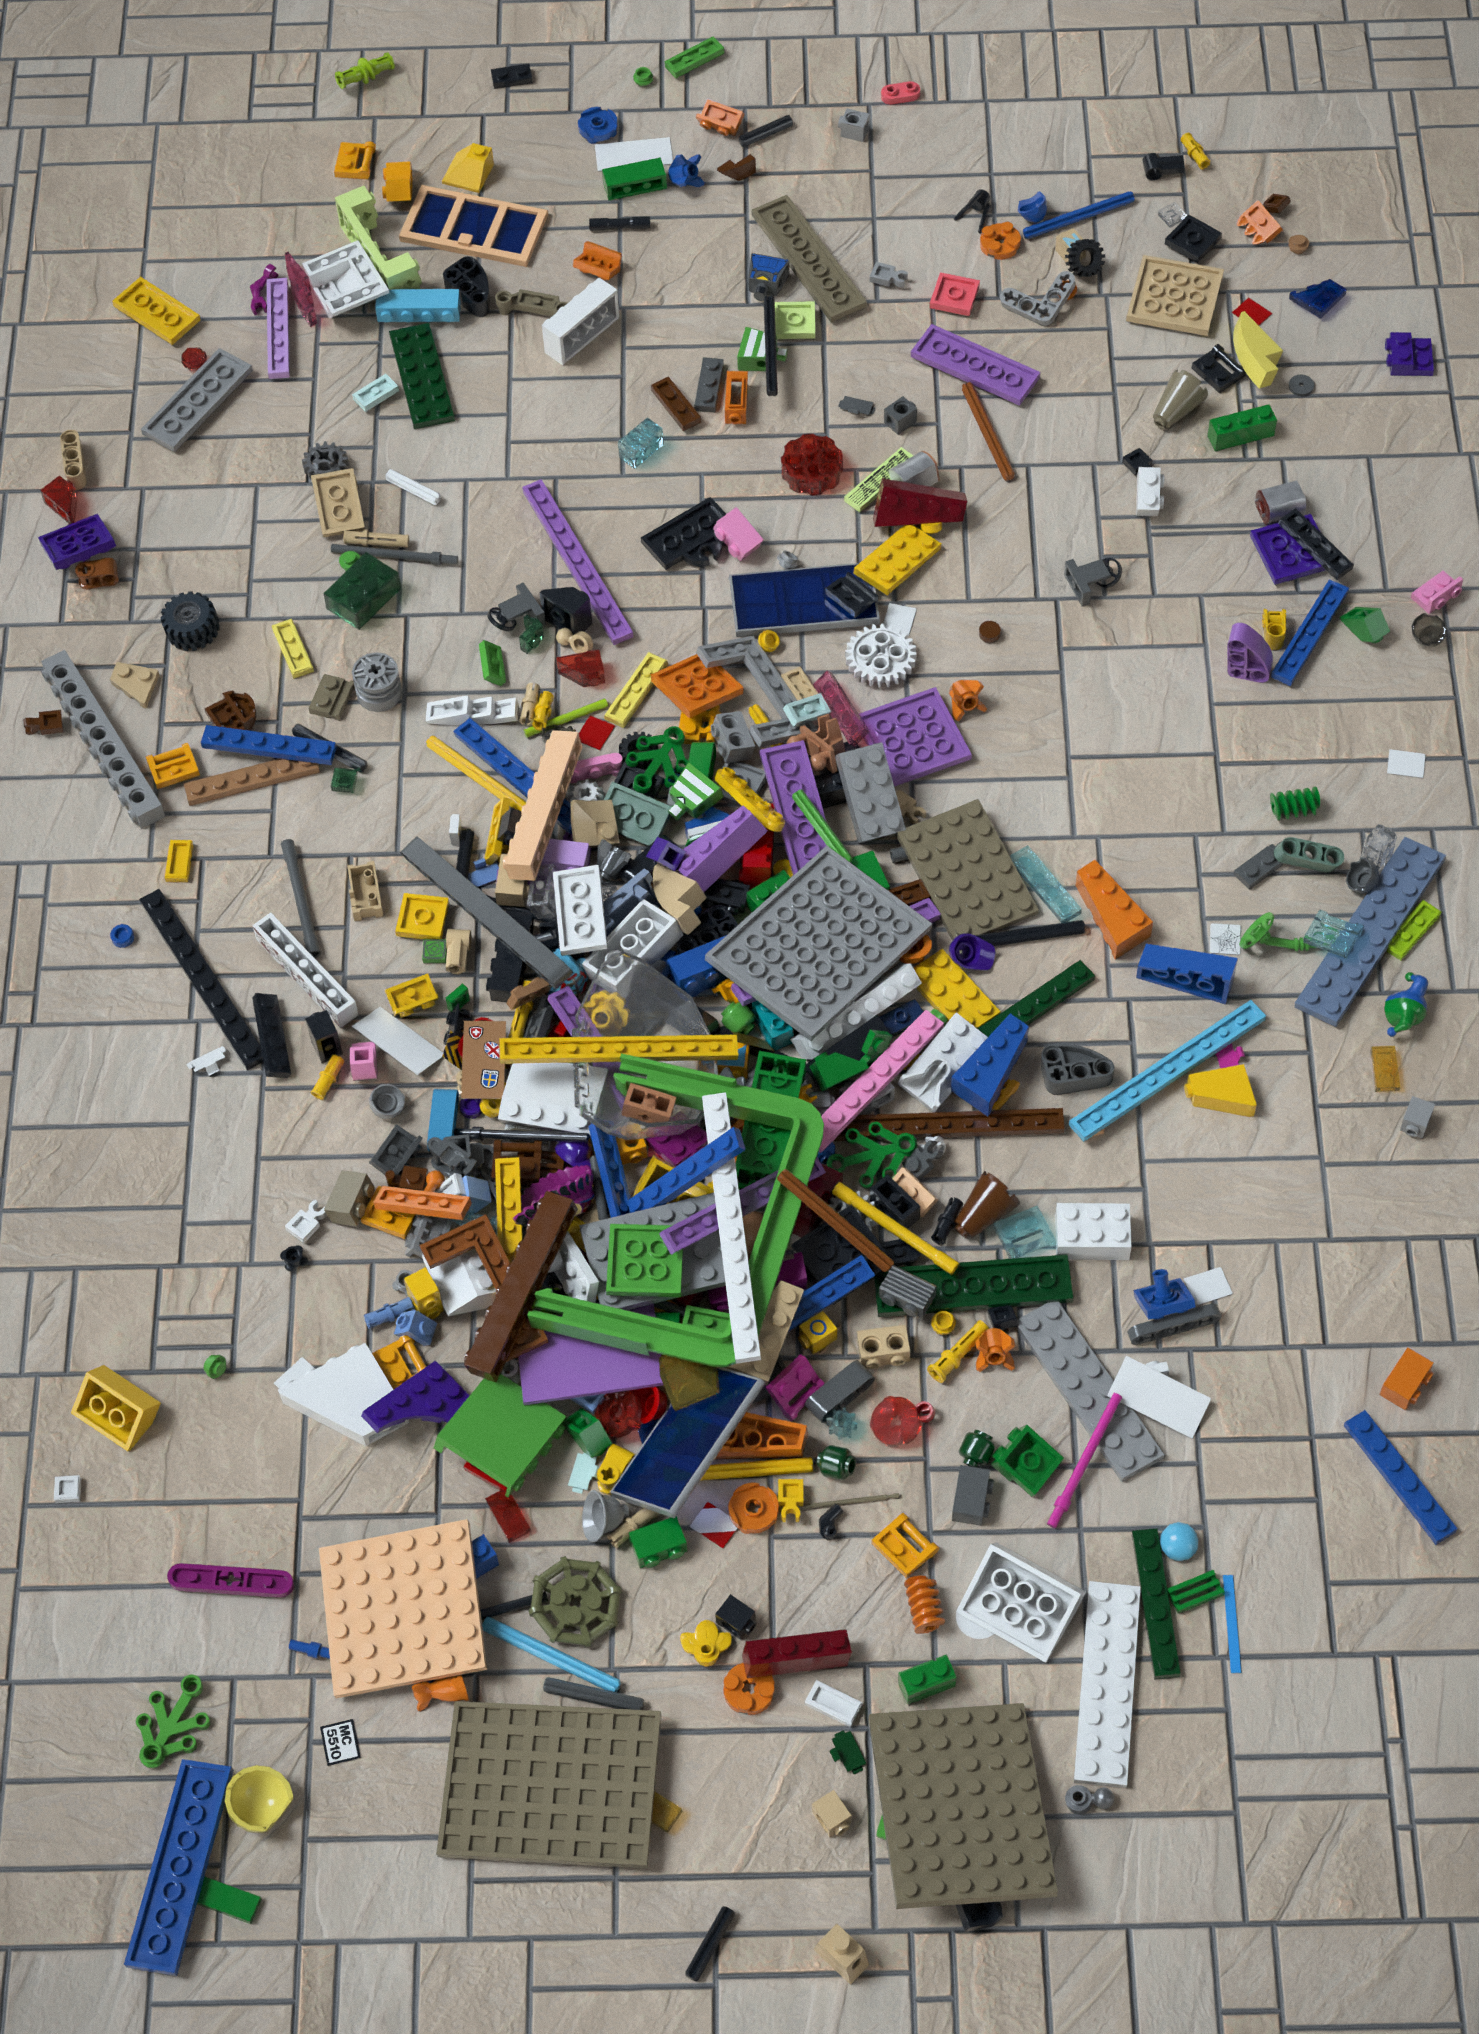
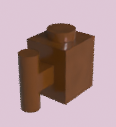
[385,1166,428,1191]

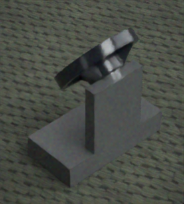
[1064,558,1122,607]
[487,582,546,631]

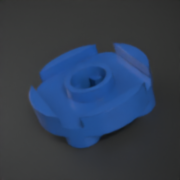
[578,107,618,144]

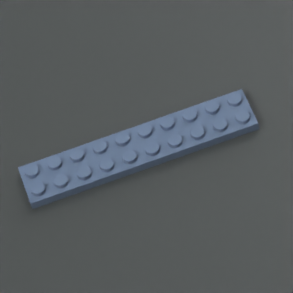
[1294,837,1446,1027]

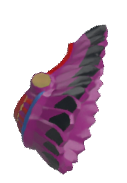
[512,1165,595,1226]

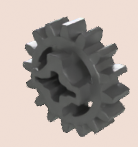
[302,441,349,479]

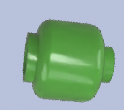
[721,1001,756,1035]

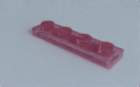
[813,670,870,747]

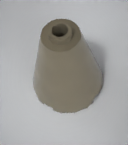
[1153,369,1208,429]

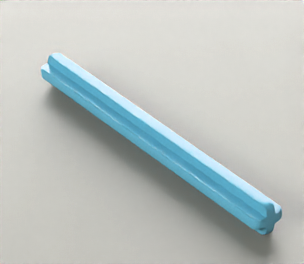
[482,1617,621,1692]

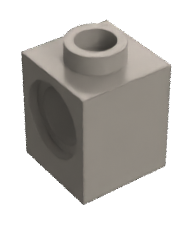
[838,108,870,142]
[1400,1096,1435,1139]

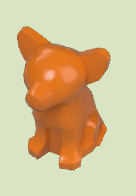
[412,1675,469,1711]

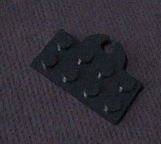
[641,497,726,570]

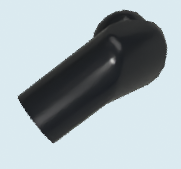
[819,1503,844,1540]

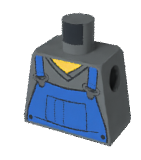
[748,253,790,301]

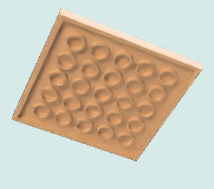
[319,1519,487,1699]

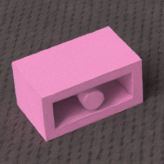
[713,507,764,562]

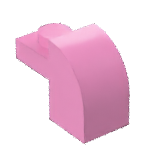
[350,1042,378,1081]

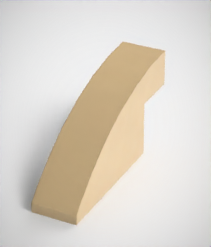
[653,864,707,935]

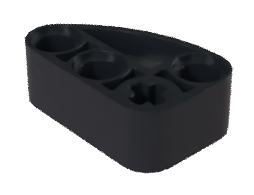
[443,256,490,317]
[676,905,738,955]

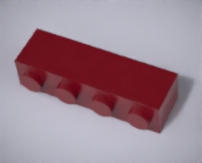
[742,1629,852,1678]

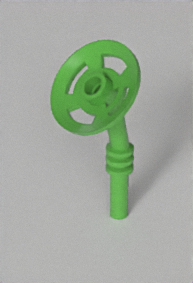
[1239,912,1336,951]

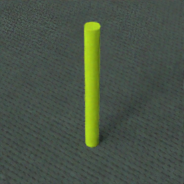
[523,698,608,738]

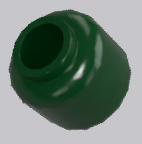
[958,1429,995,1468]
[817,1445,856,1480]

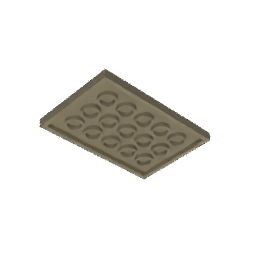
[896,799,1039,941]

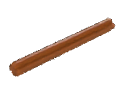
[962,382,1015,481]
[777,1169,894,1272]

